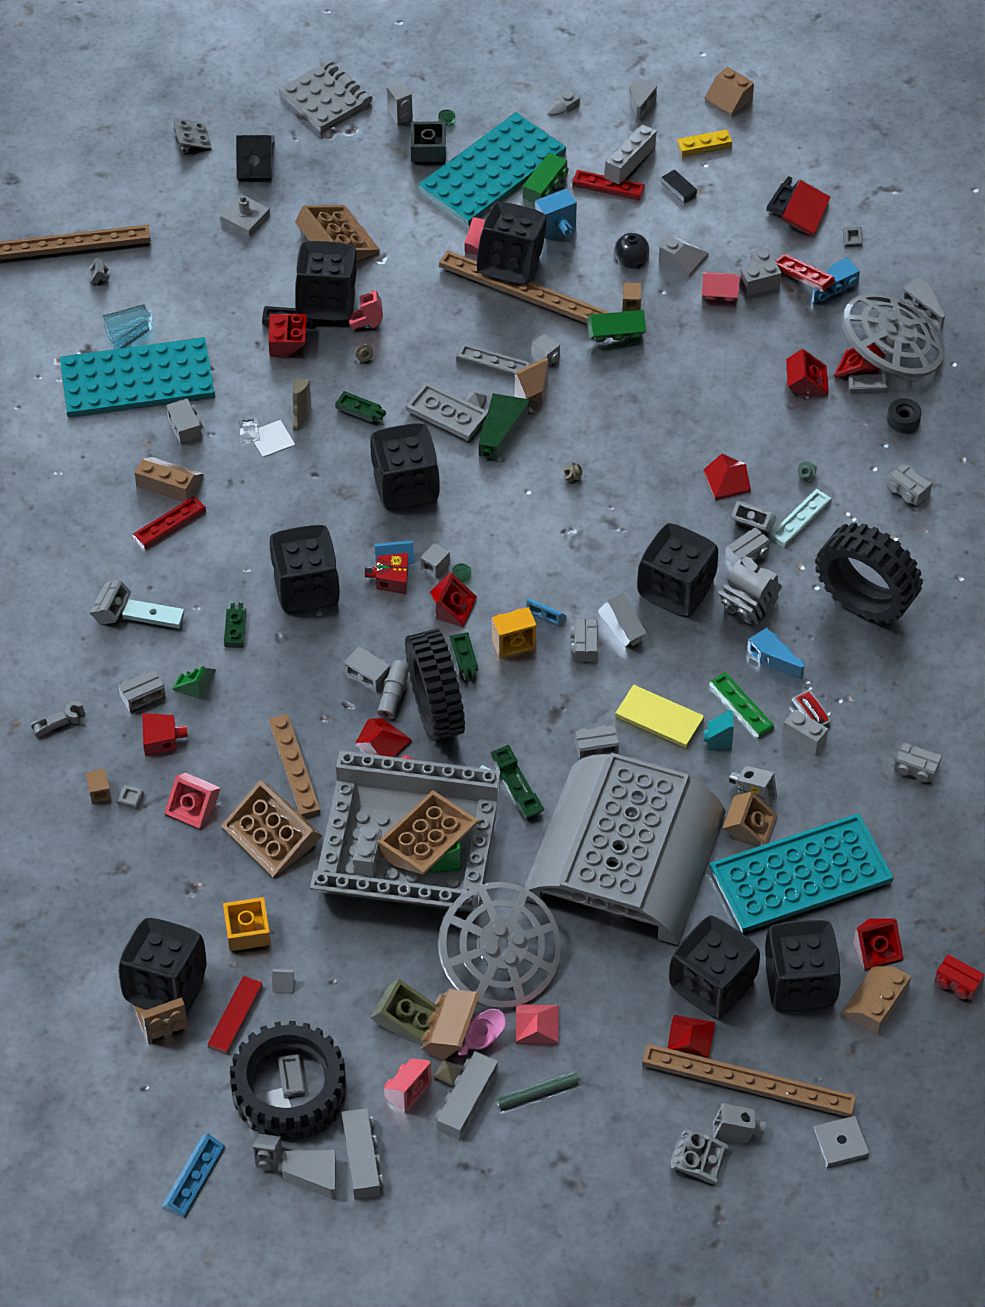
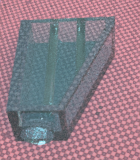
[103,304,153,349]

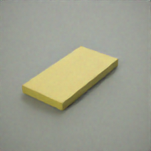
[615,684,704,748]

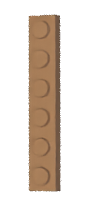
[268,714,320,818]

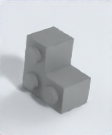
[740,248,781,296]

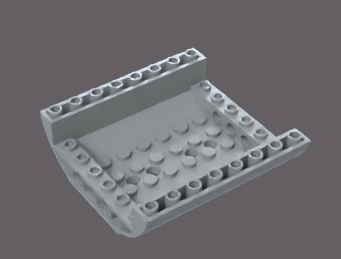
[310,750,500,912]
[524,752,726,945]

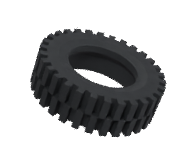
[405,628,465,741]

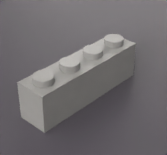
[604,125,657,184]
[435,1052,498,1140]
[342,1108,384,1199]

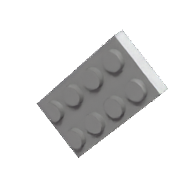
[406,382,488,441]

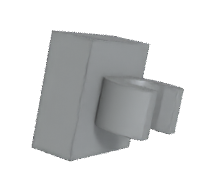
[88,258,110,285]

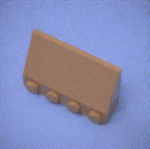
[295,205,380,262]
[221,780,323,878]
[378,790,479,875]

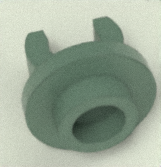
[798,461,818,480]

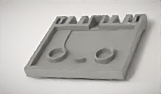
[279,58,373,132]

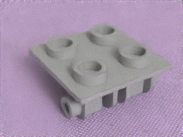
[173,118,212,153]

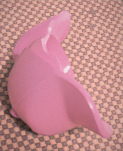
[457,1009,506,1055]

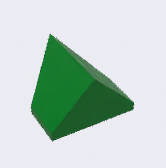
[172,666,216,699]
[429,842,460,872]

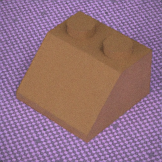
[705,66,754,116]
[723,791,777,846]

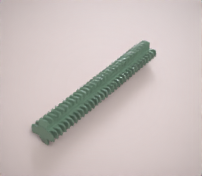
[496,1071,580,1110]

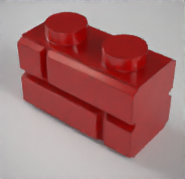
[934,954,985,1001]

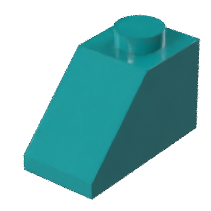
[703,710,734,750]

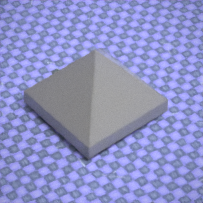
[465,391,487,409]

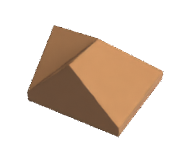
[515,357,548,403]

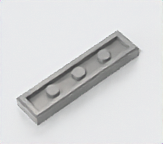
[456,343,531,377]

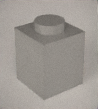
[531,333,560,365]
[420,543,450,578]

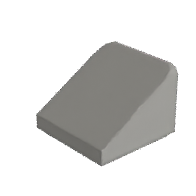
[842,227,863,245]
[272,968,295,993]

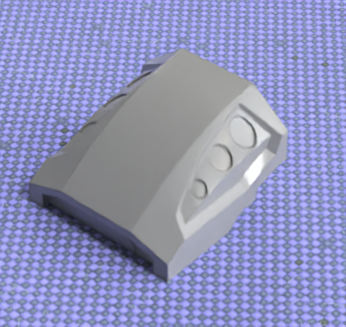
[671,1129,728,1184]

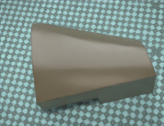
[293,379,311,430]

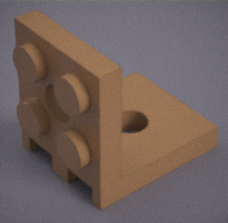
[132,998,188,1044]

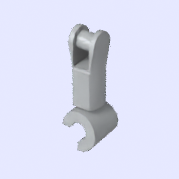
[30,700,85,737]

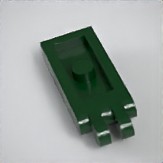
[335,391,386,422]
[224,602,246,647]
[449,632,478,680]

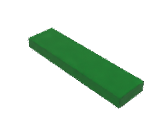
[710,672,774,738]

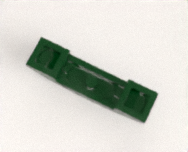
[491,745,544,818]

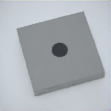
[814,1116,869,1167]

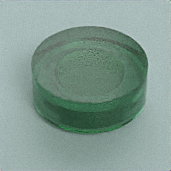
[438,109,456,126]
[452,563,471,583]

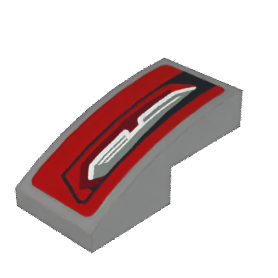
[792,690,832,726]

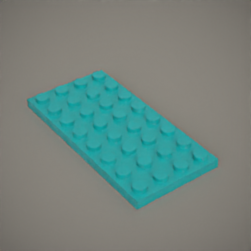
[418,112,566,225]
[60,337,215,417]
[709,813,894,933]

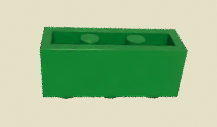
[523,153,569,203]
[587,310,646,342]

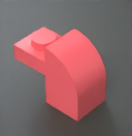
[349,290,383,329]

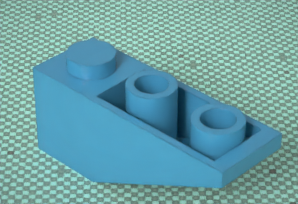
[811,257,860,304]
[747,628,805,679]

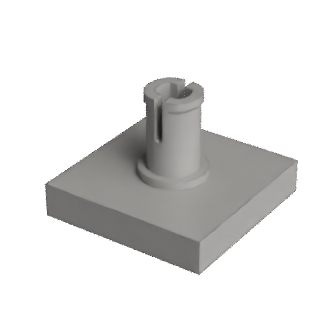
[220,194,270,235]

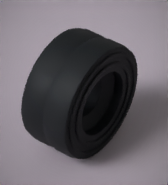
[887,398,922,433]

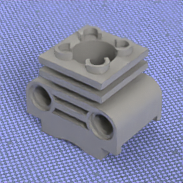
[719,556,782,625]

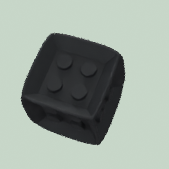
[477,202,547,284]
[295,241,357,321]
[370,423,440,509]
[637,523,719,616]
[270,525,340,612]
[669,915,760,1019]
[118,918,207,1011]
[765,920,841,1011]

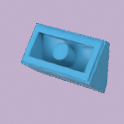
[374,541,414,564]
[526,598,566,626]

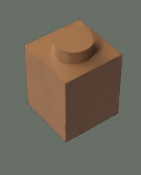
[622,283,641,311]
[85,769,111,803]

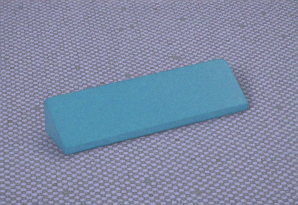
[161,1133,225,1217]

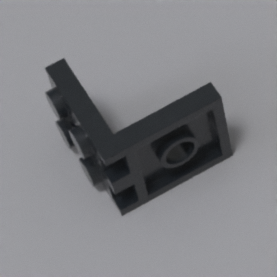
[236,135,274,178]

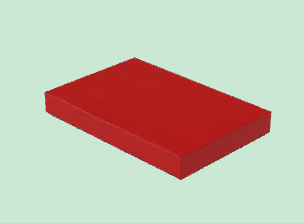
[781,180,830,237]

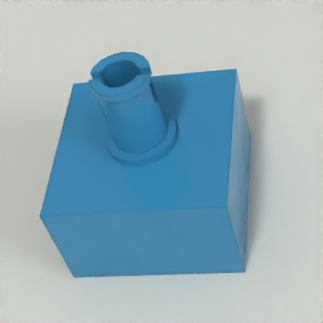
[535,188,577,239]

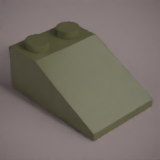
[370,979,437,1045]

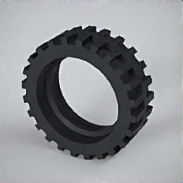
[815,523,923,623]
[230,1021,347,1140]

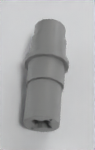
[377,660,409,720]

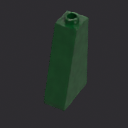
[479,393,529,459]

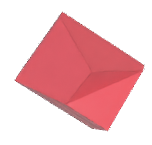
[516,1004,559,1044]

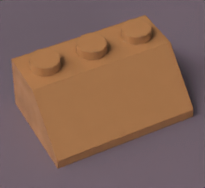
[134,457,203,502]
[841,966,911,1035]
[421,989,480,1061]

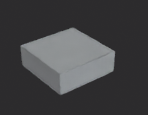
[117,785,144,810]

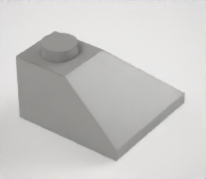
[659,236,708,277]

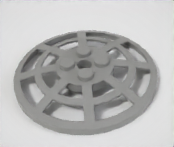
[841,294,944,378]
[438,882,561,1008]

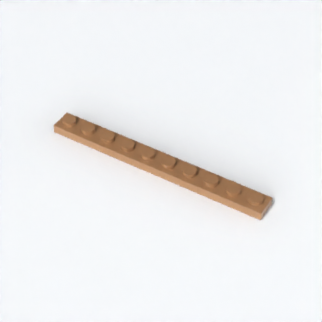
[0,224,151,260]
[439,250,608,323]
[642,1044,856,1117]

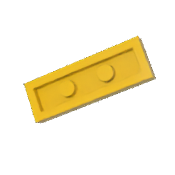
[677,129,732,156]

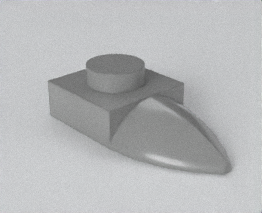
[547,89,580,115]

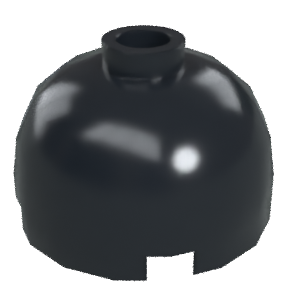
[614,232,650,268]

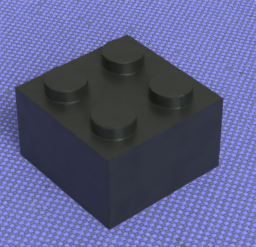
[411,121,446,162]

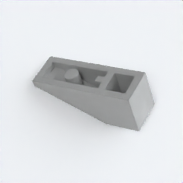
[901,276,945,330]

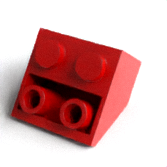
[268,314,307,356]

